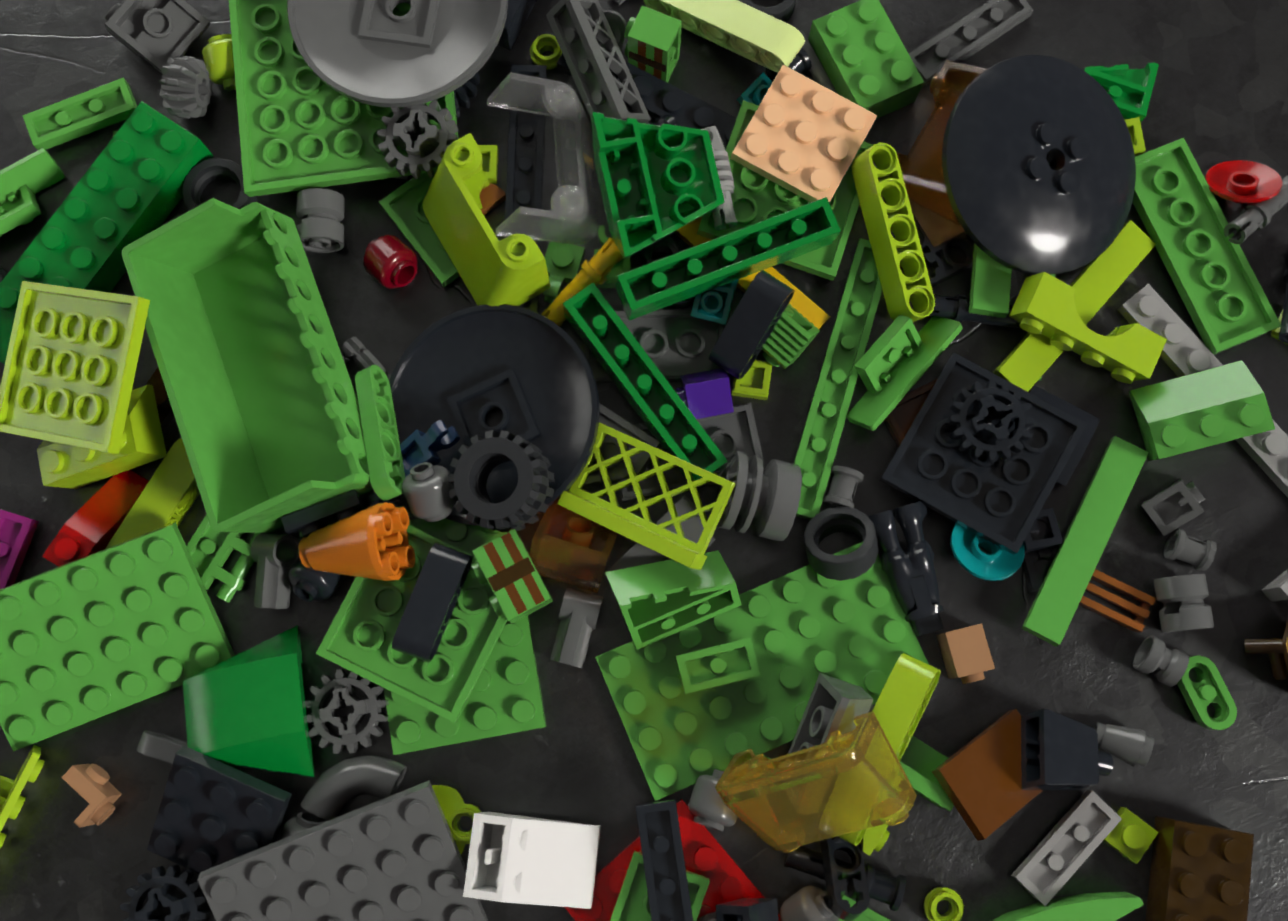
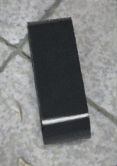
[709,270,795,380]
[392,543,473,663]

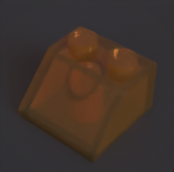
[529,498,619,593]

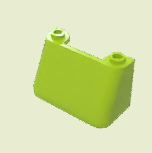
[423,133,551,306]

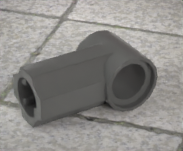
[251,533,300,609]
[550,587,604,668]

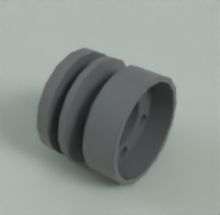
[716,451,802,541]

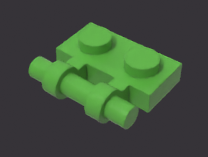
[186,514,260,603]

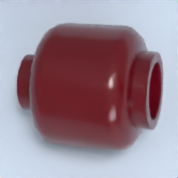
[363,235,418,289]

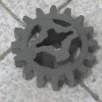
[377,100,459,179]
[305,669,389,754]

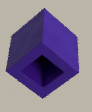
[676,368,734,419]

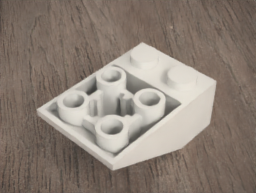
[463,812,601,909]

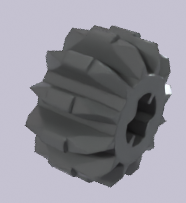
[159,56,213,119]

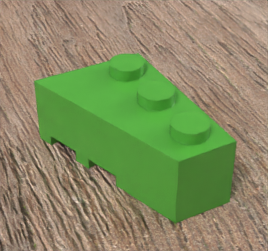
[605,550,742,650]

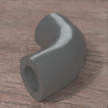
[301,755,407,820]

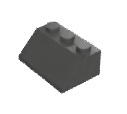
[778,673,873,812]

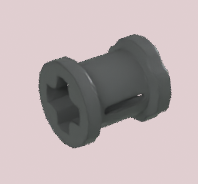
[822,466,864,508]
[1164,528,1217,572]

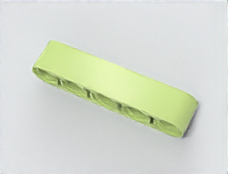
[643,0,805,73]

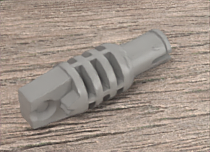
[701,126,738,230]

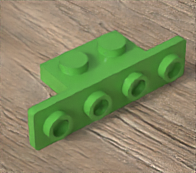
[0,148,65,237]
[846,315,963,431]

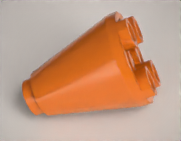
[299,502,415,581]

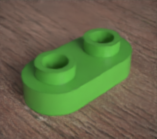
[1177,655,1237,730]

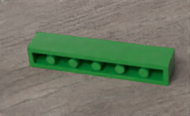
[615,197,841,321]
[563,283,728,489]

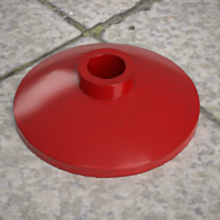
[1205,160,1283,203]

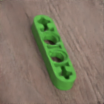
[355,364,405,501]

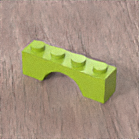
[1009,272,1167,384]

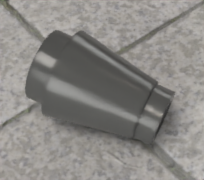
[1094,722,1154,767]

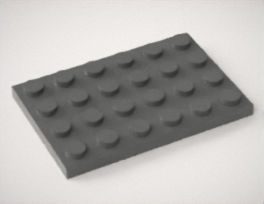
[197,780,487,921]

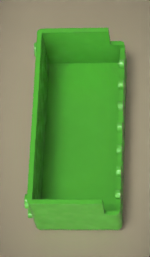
[122,198,373,533]

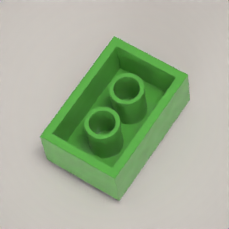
[808,0,924,119]

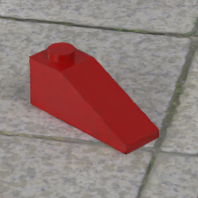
[42,470,149,567]

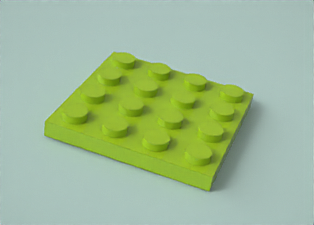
[0,281,150,454]

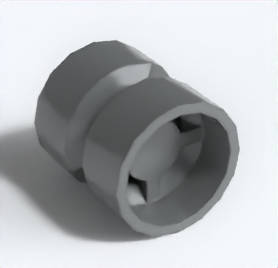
[296,188,345,253]
[1153,574,1214,633]

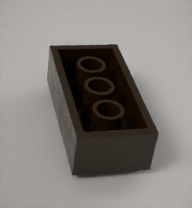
[1146,816,1254,921]

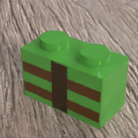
[624,5,682,83]
[471,529,553,623]

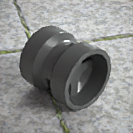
[1133,635,1189,687]

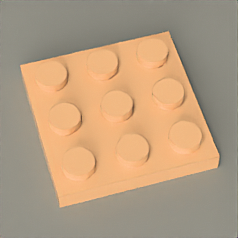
[730,65,878,203]

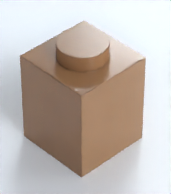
[936,623,995,684]

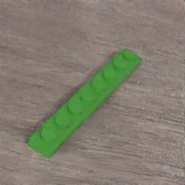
[793,238,882,520]

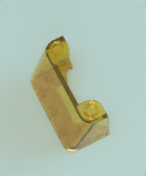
[715,711,917,853]

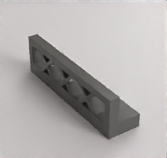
[546,0,651,123]

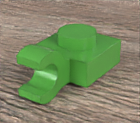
[543,238,585,303]

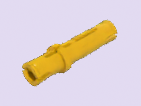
[541,237,623,327]

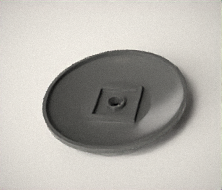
[287,0,508,108]

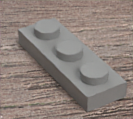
[1011,790,1122,906]

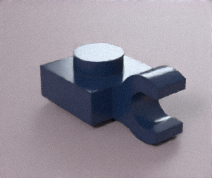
[400,420,460,478]

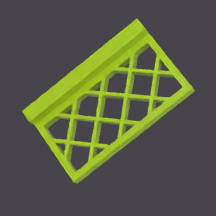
[557,422,736,570]

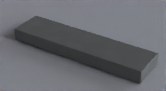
[909,0,1034,88]

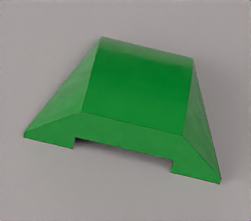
[591,112,725,259]
[183,625,315,777]

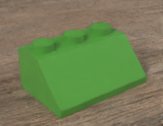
[1129,360,1275,461]

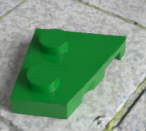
[1084,63,1159,123]

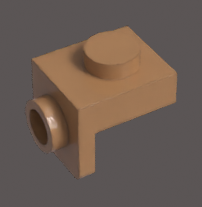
[61,763,122,828]

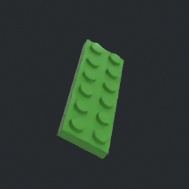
[1132,138,1281,355]

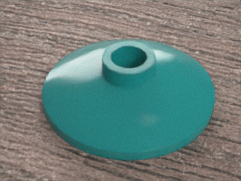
[950,523,1025,581]

